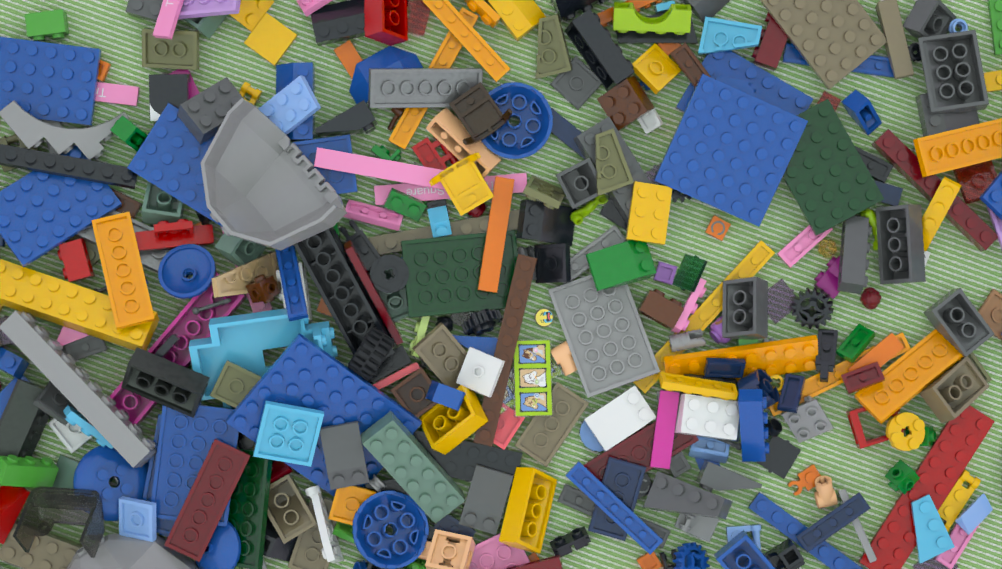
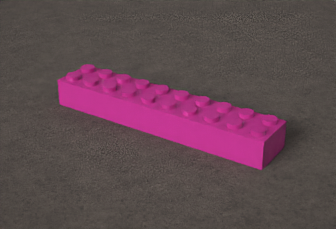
[110,271,247,426]

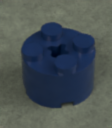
[736,369,780,410]

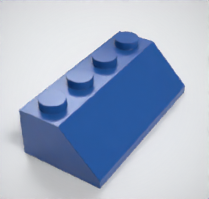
[276,62,315,142]

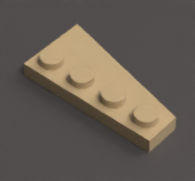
[211,251,281,298]

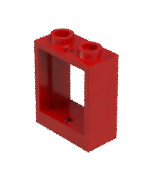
[846,406,906,449]

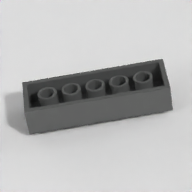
[573,117,670,226]

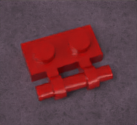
[411,137,459,170]

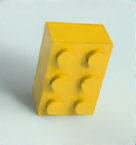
[419,385,488,455]

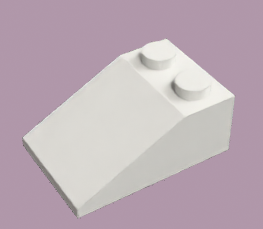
[584,385,656,451]

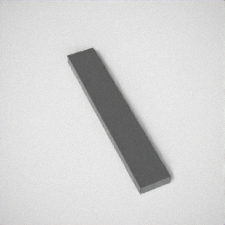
[557,484,670,548]

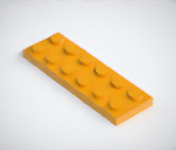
[913,118,1002,177]
[91,212,155,330]
[854,329,964,424]

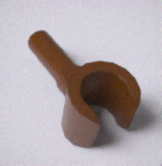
[387,108,404,131]

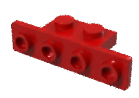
[135,219,214,251]

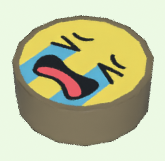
[535,308,554,327]

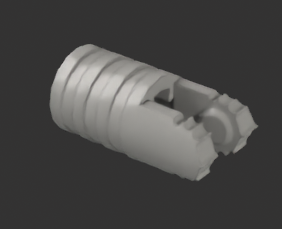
[669,329,706,352]

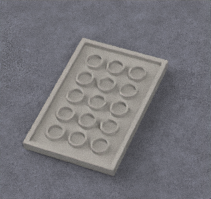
[548,274,660,399]

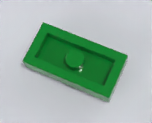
[384,188,427,222]
[836,324,875,364]

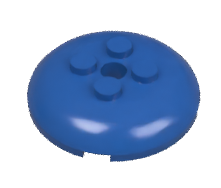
[482,82,553,159]
[73,445,148,521]
[352,491,429,569]

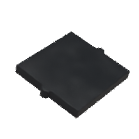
[756,436,801,479]

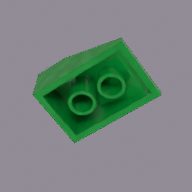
[586,240,657,291]

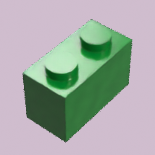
[110,115,148,151]

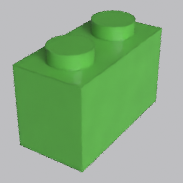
[25,9,69,42]

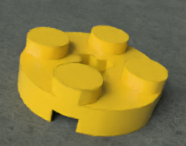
[886,412,925,451]

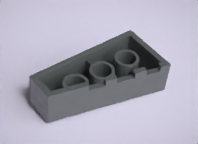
[643,471,733,520]

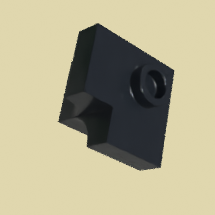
[765,538,805,569]

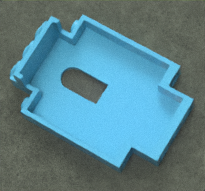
[189,308,338,409]

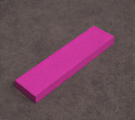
[650,390,680,469]

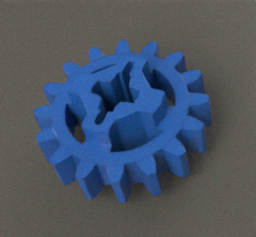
[673,542,710,569]

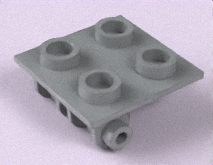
[781,396,834,443]
[674,513,719,542]

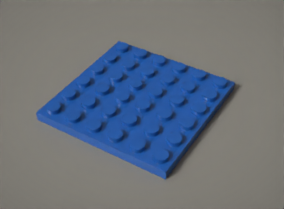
[654,74,808,227]

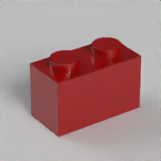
[57,239,95,282]

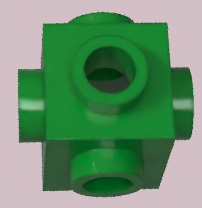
[885,459,920,495]

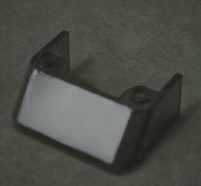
[13,487,105,558]

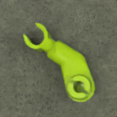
[570,194,608,225]
[860,208,878,250]

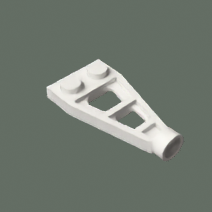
[305,485,344,563]

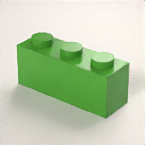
[0,455,59,489]

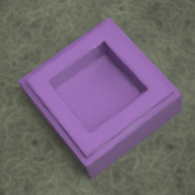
[653,261,677,285]

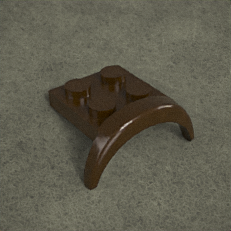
[449,82,512,145]

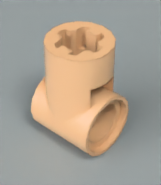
[550,341,577,376]
[814,475,838,509]

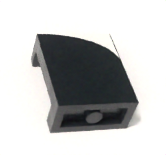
[149,74,190,123]

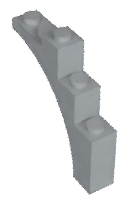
[0,100,129,160]

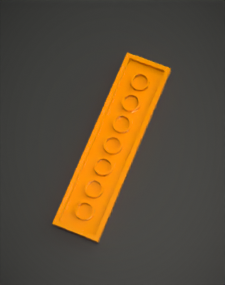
[663,335,818,381]

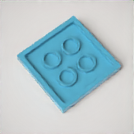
[253,401,324,467]

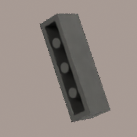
[837,216,872,294]

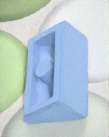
[688,436,730,463]
[955,493,993,535]

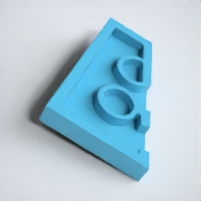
[698,16,762,55]
[63,405,113,449]
[911,494,955,564]

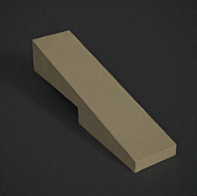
[875,0,914,80]

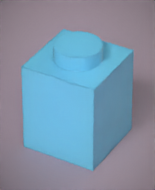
[427,205,452,238]

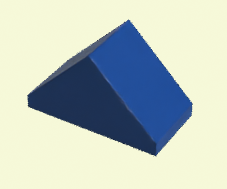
[426,380,465,411]

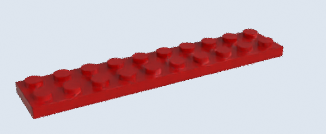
[858,405,995,569]

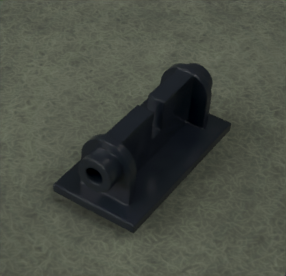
[550,527,591,558]

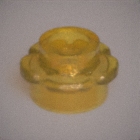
[818,239,837,258]

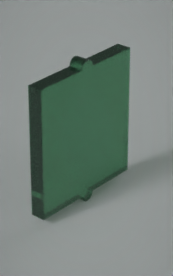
[672,254,707,292]

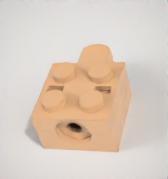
[418,529,476,569]

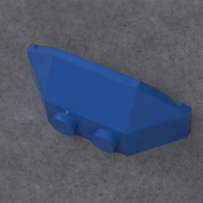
[349,46,423,104]

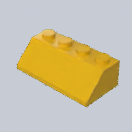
[485,0,546,41]
[499,467,557,554]

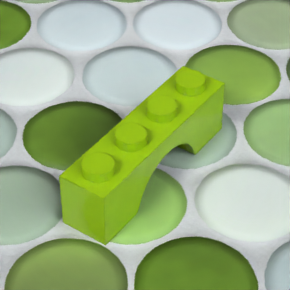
[612,2,692,35]

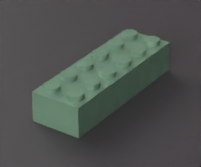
[361,411,465,524]

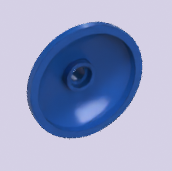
[158,244,216,299]
[195,521,241,569]

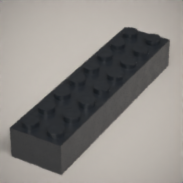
[294,227,398,357]

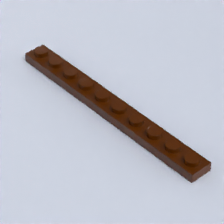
[473,254,537,447]

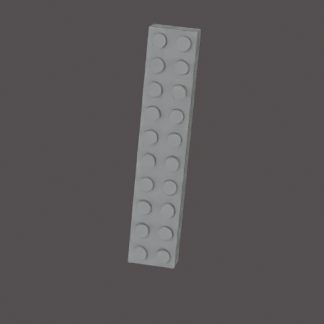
[0,310,157,468]

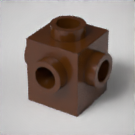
[246,274,281,304]

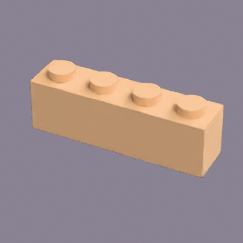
[426,108,501,178]

